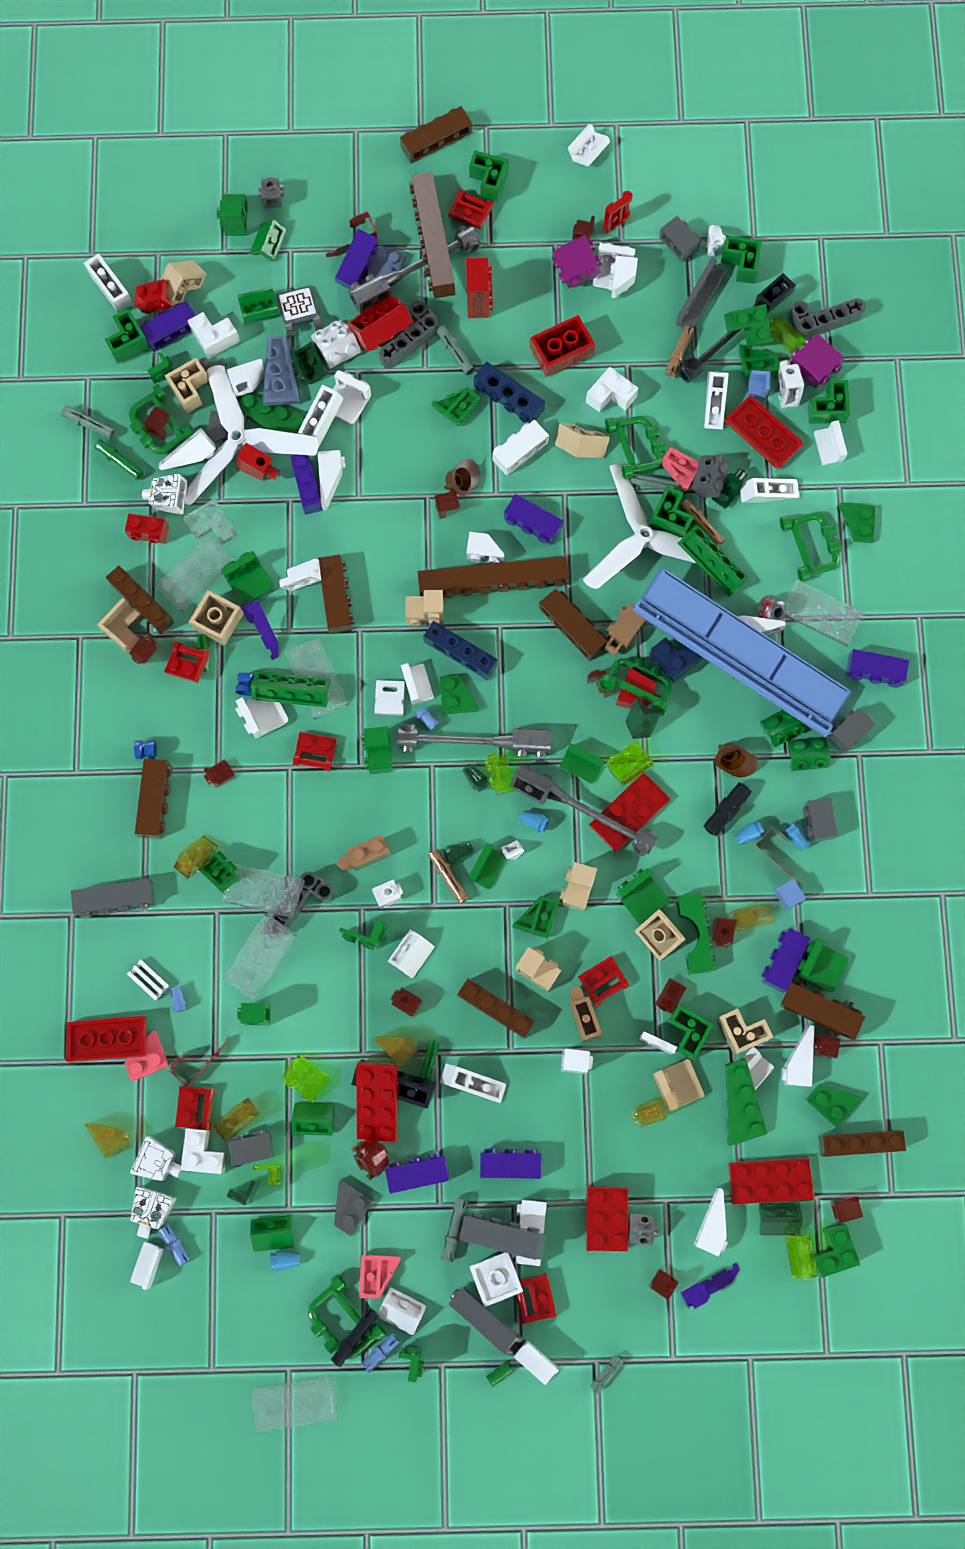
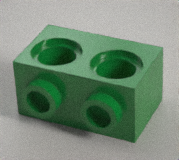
[237,1003,270,1026]

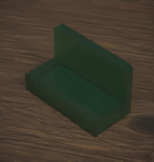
[625,697,661,739]
[226,1179,261,1205]
[758,1203,803,1235]

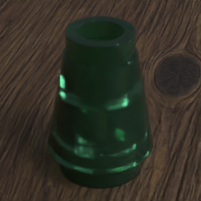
[462,764,489,792]
[443,841,474,863]

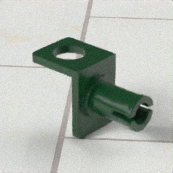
[711,468,748,509]

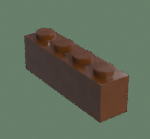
[400,106,472,164]
[318,554,354,634]
[105,565,174,635]
[539,588,607,662]
[135,758,173,839]
[457,978,535,1039]
[780,982,865,1041]
[818,1130,906,1157]

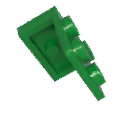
[221,551,274,604]
[616,868,669,924]
[339,919,389,950]
[797,938,848,992]

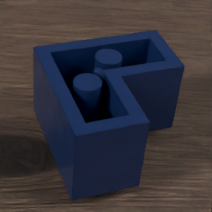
[649,637,703,683]

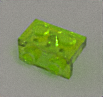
[607,741,654,786]
[485,753,514,796]
[282,1054,331,1102]
[785,1234,817,1280]

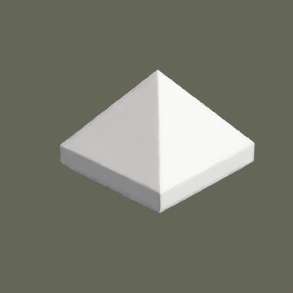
[501,840,524,860]

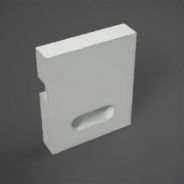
[374,680,405,716]
[639,1032,677,1055]

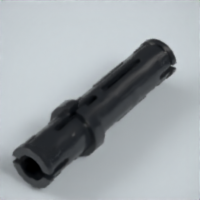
[331,1307,379,1368]

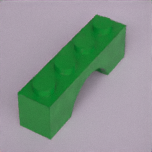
[676,893,716,975]

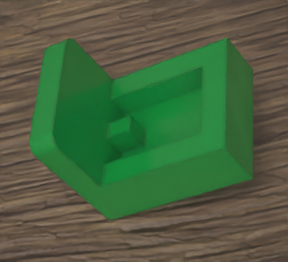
[147,352,173,384]

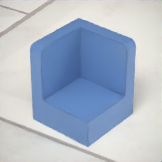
[748,370,770,398]
[774,879,806,910]

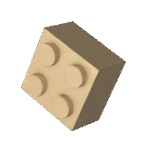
[189,590,244,645]

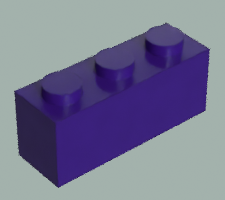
[335,229,379,289]
[140,301,196,352]
[290,454,323,515]
[504,494,563,545]
[846,649,909,688]
[761,928,811,993]
[480,1149,541,1179]
[385,1153,450,1194]

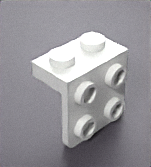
[593,243,635,292]
[311,320,361,369]
[333,370,371,424]
[235,698,288,739]

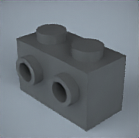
[659,216,701,262]
[692,455,729,497]
[828,708,876,753]
[803,798,838,842]
[228,1130,275,1166]

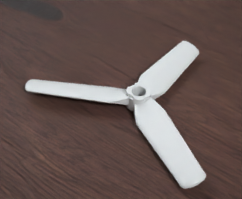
[185,365,318,505]
[583,464,696,589]

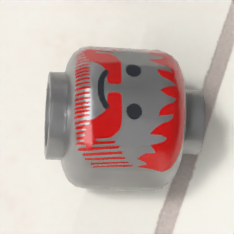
[757,595,786,620]

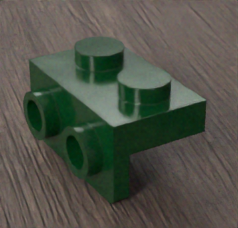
[290,341,328,385]

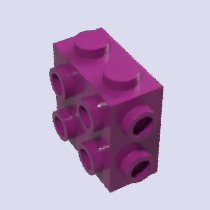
[552,235,602,288]
[790,334,844,389]

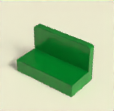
[250,219,287,261]
[559,743,604,784]
[468,843,506,889]
[292,1103,334,1136]
[250,1215,294,1252]

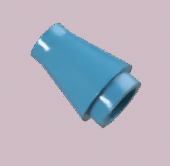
[520,810,550,833]
[734,821,765,845]
[783,821,811,851]
[270,1251,300,1272]

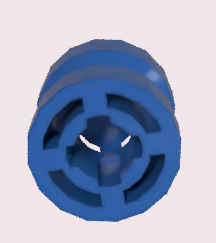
[235,673,255,696]
[134,740,157,759]

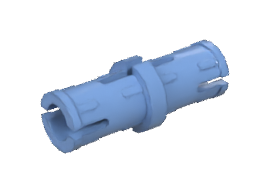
[158,1224,190,1267]
[361,1333,400,1373]

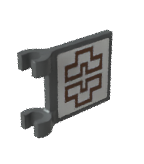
[276,285,323,338]

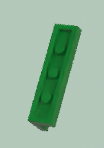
[678,524,749,597]
[251,671,331,708]

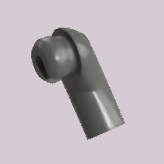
[199,357,227,372]

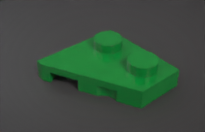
[738,344,780,378]
[431,387,482,427]
[838,503,876,543]
[439,675,479,715]
[512,895,559,939]
[805,1085,862,1127]

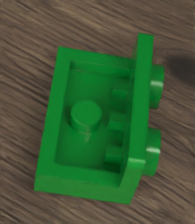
[237,287,279,323]
[760,710,807,747]
[787,738,831,771]
[198,848,240,893]
[398,1345,424,1383]

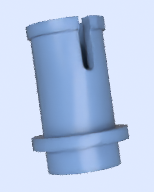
[416,707,439,731]
[169,986,188,1013]

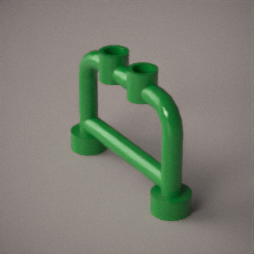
[129,384,193,454]
[605,416,665,479]
[779,512,842,582]
[598,658,672,716]
[308,1274,387,1360]

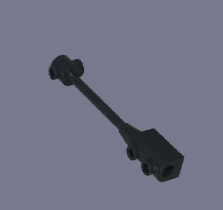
[677,273,796,383]

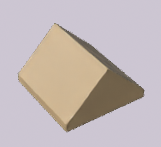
[635,909,685,961]

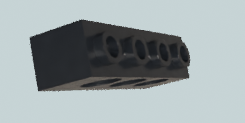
[351,1059,437,1109]

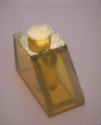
[174,835,218,879]
[731,904,774,932]
[373,1036,419,1068]
[214,1098,260,1142]
[632,1099,667,1127]
[85,1122,130,1159]

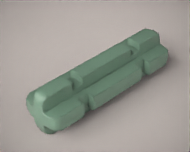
[591,1355,623,1394]

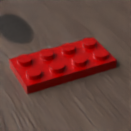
[724,395,804,470]
[589,772,671,852]
[66,1016,147,1063]
[356,1061,398,1142]
[728,1158,814,1205]

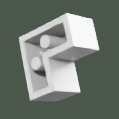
[188,312,240,359]
[586,367,638,413]
[181,1129,227,1174]

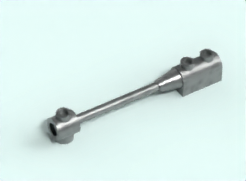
[348,226,480,314]
[398,724,552,757]
[509,764,658,856]

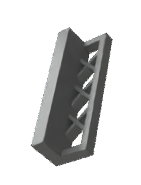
[676,257,726,331]

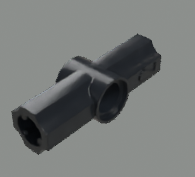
[703,782,752,837]

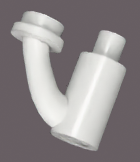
[706,225,726,256]

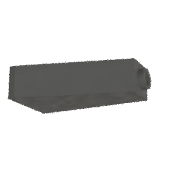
[449,1287,525,1356]

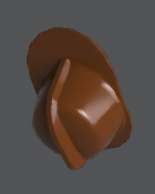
[444,459,480,496]
[715,742,757,778]

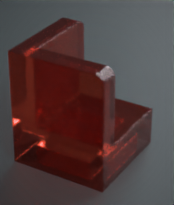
[572,216,595,241]
[144,406,171,439]
[434,491,460,519]
[830,1196,863,1223]
[648,1268,679,1300]

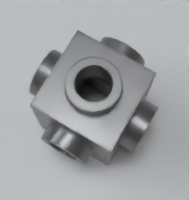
[258,177,284,208]
[628,1214,658,1245]

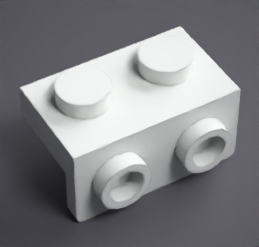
[568,124,610,166]

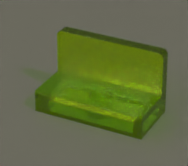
[769,316,806,354]
[252,1163,282,1186]

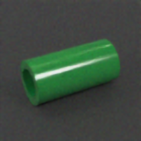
[486,1361,513,1387]

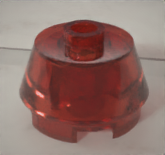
[351,1138,390,1180]

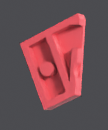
[661,447,699,492]
[124,1030,170,1082]
[359,1255,401,1299]

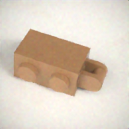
[604,603,647,656]
[337,834,391,871]
[569,986,602,1042]

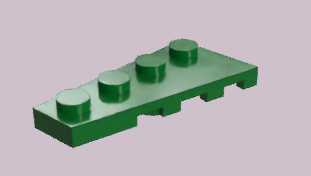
[239,393,306,434]
[725,1058,767,1146]

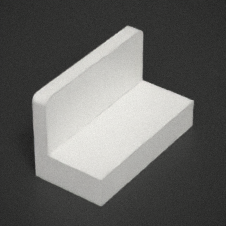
[814,421,847,465]
[279,559,321,591]
[401,663,434,705]
[388,929,434,978]
[743,1047,774,1090]
[130,1241,164,1290]
[378,1287,427,1335]
[514,1340,559,1385]

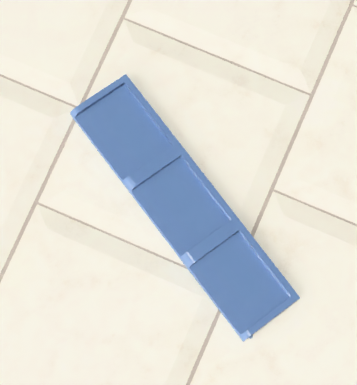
[633,568,851,737]

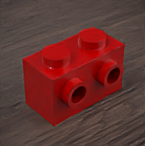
[125,514,169,544]

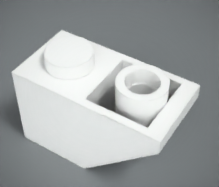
[609,256,638,298]
[227,359,265,397]
[467,532,504,564]

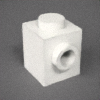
[372,880,403,909]

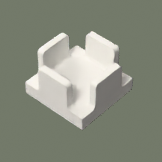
[470,1252,523,1307]

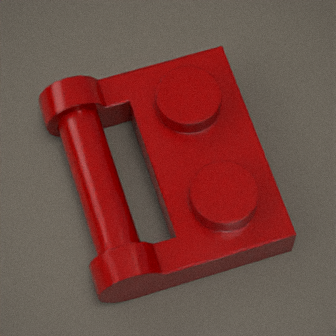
[448,189,494,230]
[603,191,633,234]
[164,642,210,683]
[293,732,337,772]
[578,956,630,1007]
[175,1086,215,1130]
[516,1274,557,1324]

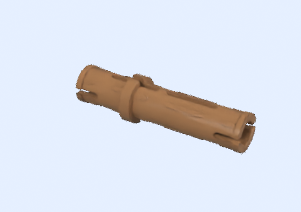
[665,326,694,378]
[680,499,725,546]
[428,849,469,904]

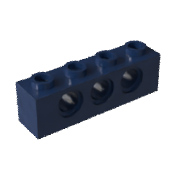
[473,361,545,423]
[423,621,498,681]

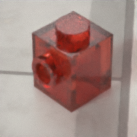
[129,634,161,665]
[712,917,736,948]
[391,987,422,1018]
[813,1034,841,1059]

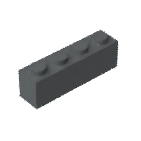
[71,879,155,918]
[459,1212,546,1260]

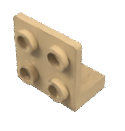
[652,1059,704,1111]

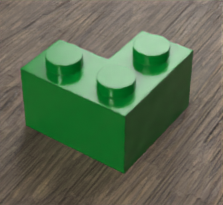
[469,150,508,202]
[217,194,248,236]
[721,235,762,284]
[724,304,772,347]
[105,308,149,364]
[808,380,850,424]
[650,486,694,538]
[361,726,393,774]
[667,1004,714,1060]
[810,1223,861,1278]

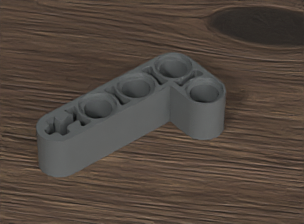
[789,298,866,340]
[380,301,438,369]
[265,872,335,939]

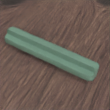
[631,473,684,492]

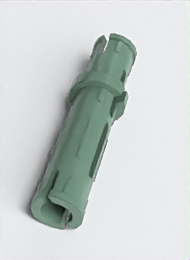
[436,325,475,375]
[61,405,115,439]
[440,1198,468,1262]

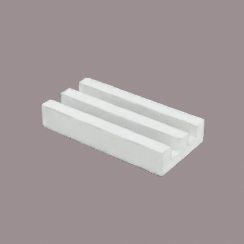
[127,959,170,1001]

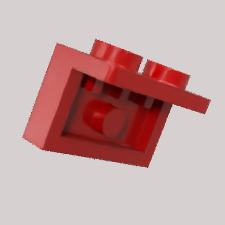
[134,279,173,314]

